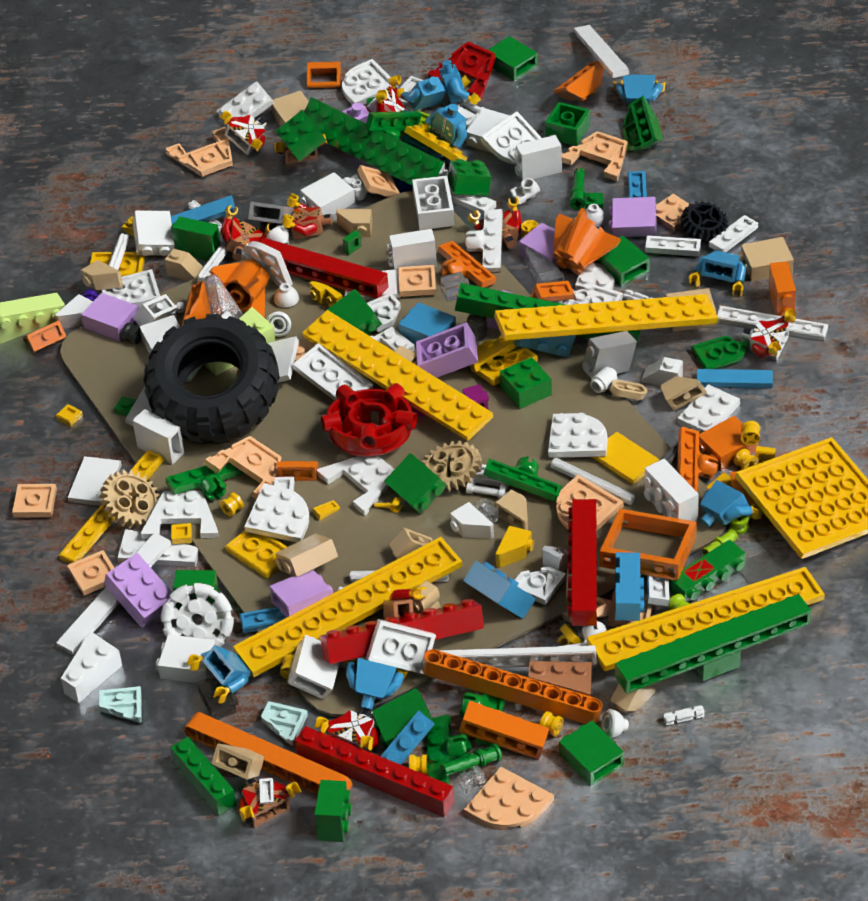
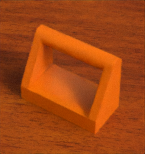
[307,62,342,89]

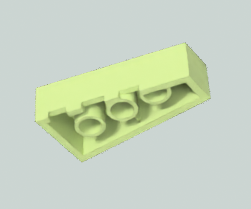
[0,293,65,344]
[205,307,275,376]

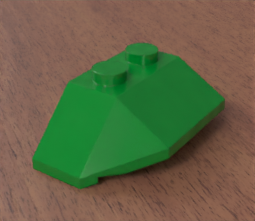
[622,96,664,152]

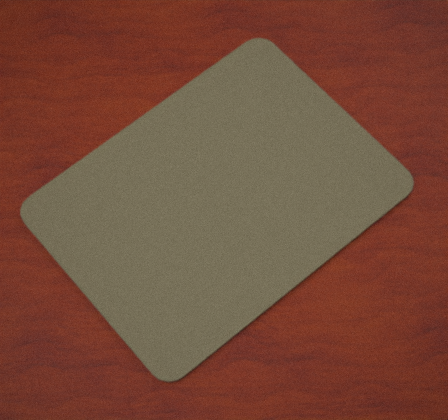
[60,191,727,717]

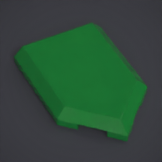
[691,336,750,369]

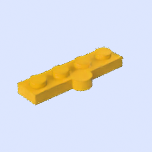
[404,125,467,161]

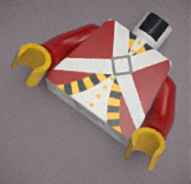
[367,75,405,112]
[219,111,266,156]
[742,308,797,362]
[314,708,379,751]

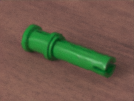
[569,168,586,210]
[439,744,502,777]

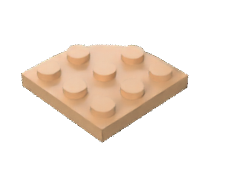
[556,475,624,530]
[464,767,554,830]

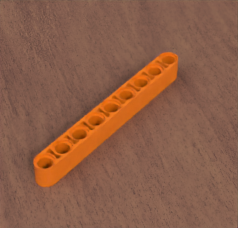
[422,649,602,724]
[183,712,353,794]

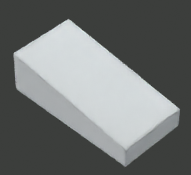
[259,778,274,805]

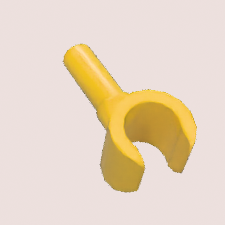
[374,497,403,513]

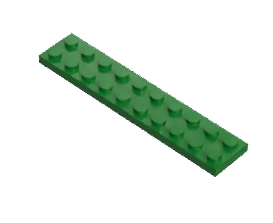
[304,97,444,186]

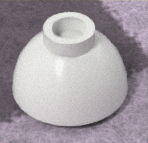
[585,204,606,227]
[266,225,289,245]
[274,283,299,308]
[267,311,291,337]
[601,709,629,738]

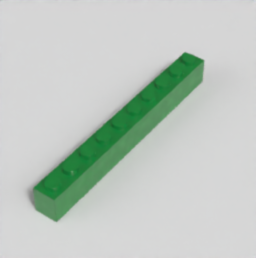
[454,283,641,348]
[615,594,811,694]

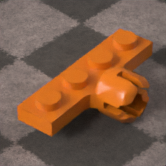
[438,241,497,287]
[677,426,718,493]

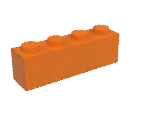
[459,701,549,760]

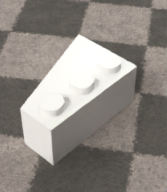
[61,631,122,703]

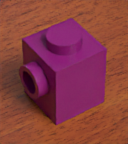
[462,384,489,409]

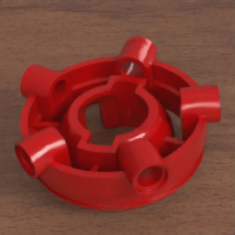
[321,383,417,457]

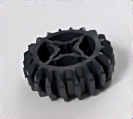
[680,200,729,244]

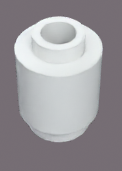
[590,367,618,393]

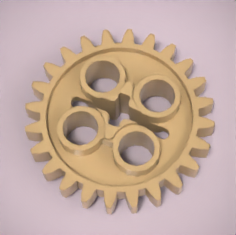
[421,441,482,492]
[99,470,161,529]

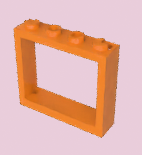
[600,509,697,581]

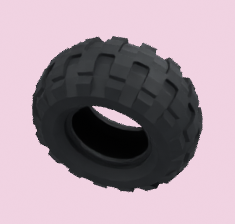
[143,314,280,444]

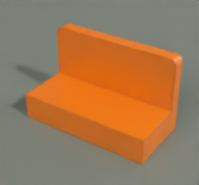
[530,281,574,301]
[22,320,67,352]
[277,461,318,481]

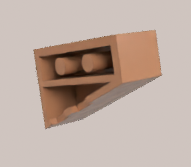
[528,661,592,696]

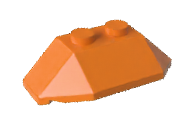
[553,61,604,102]
[181,281,213,326]

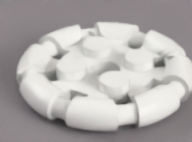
[161,583,234,647]

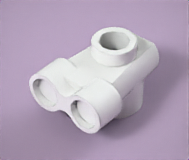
[343,173,367,201]
[510,178,540,205]

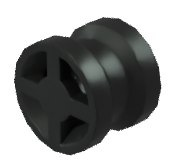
[121,322,141,344]

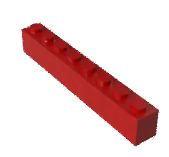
[260,238,389,299]
[568,499,597,626]
[320,599,484,664]
[295,726,455,817]

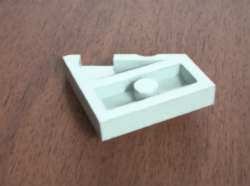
[99,686,142,723]
[261,701,308,746]

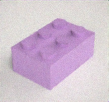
[416,322,478,378]
[104,552,172,628]

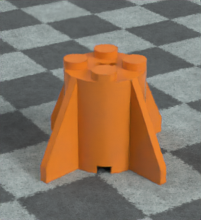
[553,208,621,275]
[209,258,270,318]

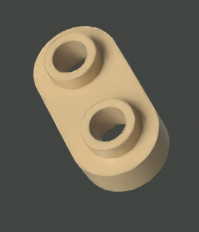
[610,380,647,401]

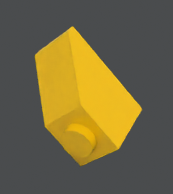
[495,526,534,568]

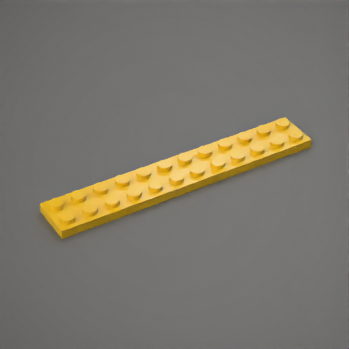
[494,294,718,341]
[302,310,493,441]
[233,537,463,677]
[587,567,825,672]

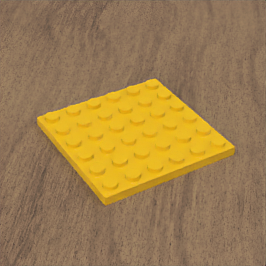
[735,437,868,559]

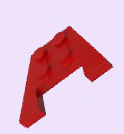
[428,41,496,100]

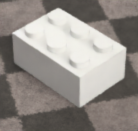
[412,176,455,230]
[644,459,699,522]

